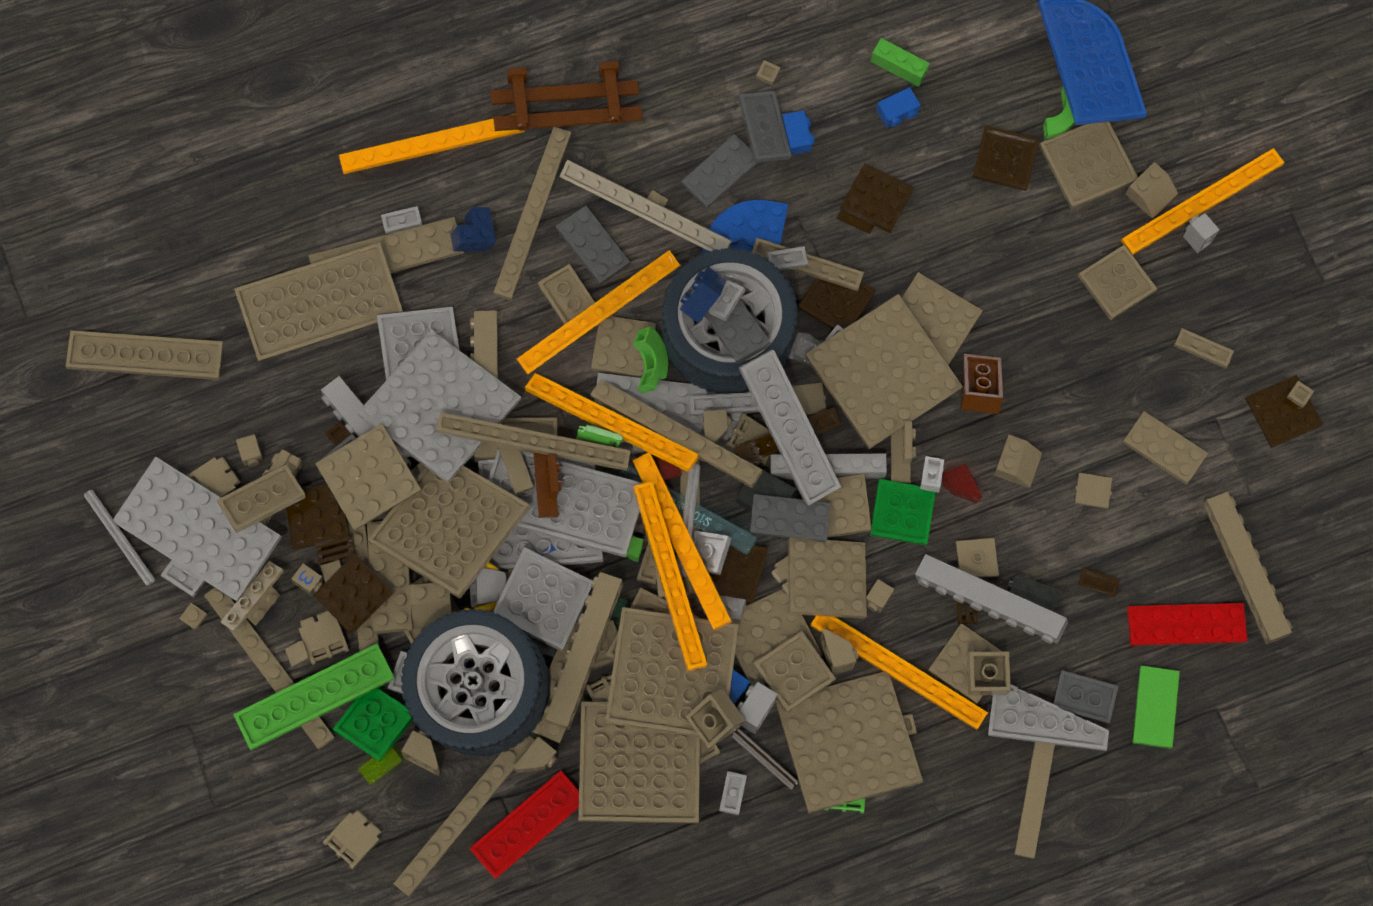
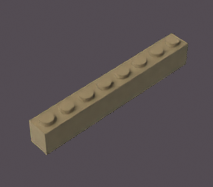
[470,311,498,462]
[1203,492,1292,644]
[544,572,624,730]

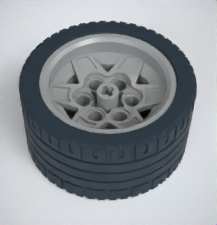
[662,248,798,394]
[401,609,550,756]

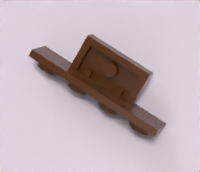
[533,452,562,518]

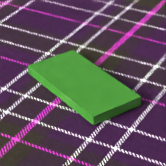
[1132,666,1180,749]

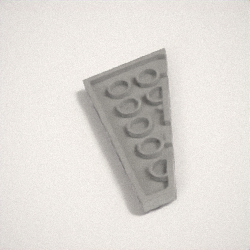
[988,684,1109,751]

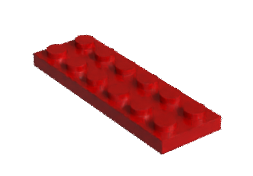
[1127,603,1247,646]
[469,771,579,880]

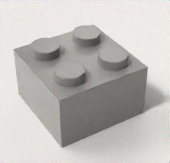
[737,682,778,734]

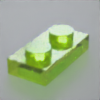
[358,748,402,786]

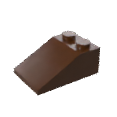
[961,354,1003,414]

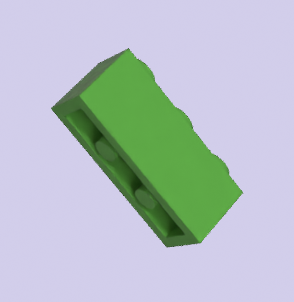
[871,38,930,87]

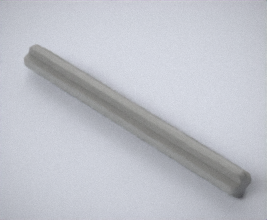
[677,463,700,577]
[84,490,155,586]

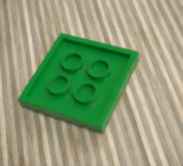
[870,479,936,546]
[333,688,413,762]

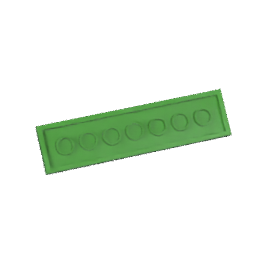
[233,644,395,751]

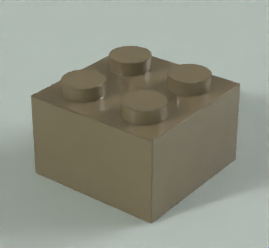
[967,652,1011,695]

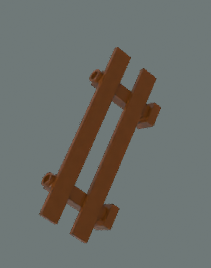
[490,61,642,131]

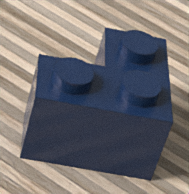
[450,207,496,252]
[680,267,727,323]

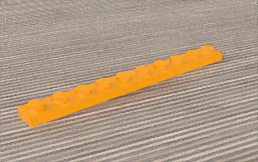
[339,114,525,174]
[1121,148,1284,255]
[516,250,680,374]
[525,373,699,472]
[632,452,732,630]
[633,481,707,672]
[810,616,988,730]

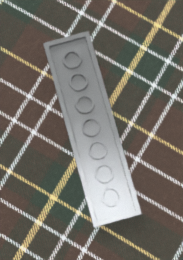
[739,350,841,505]

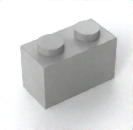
[1183,213,1219,254]

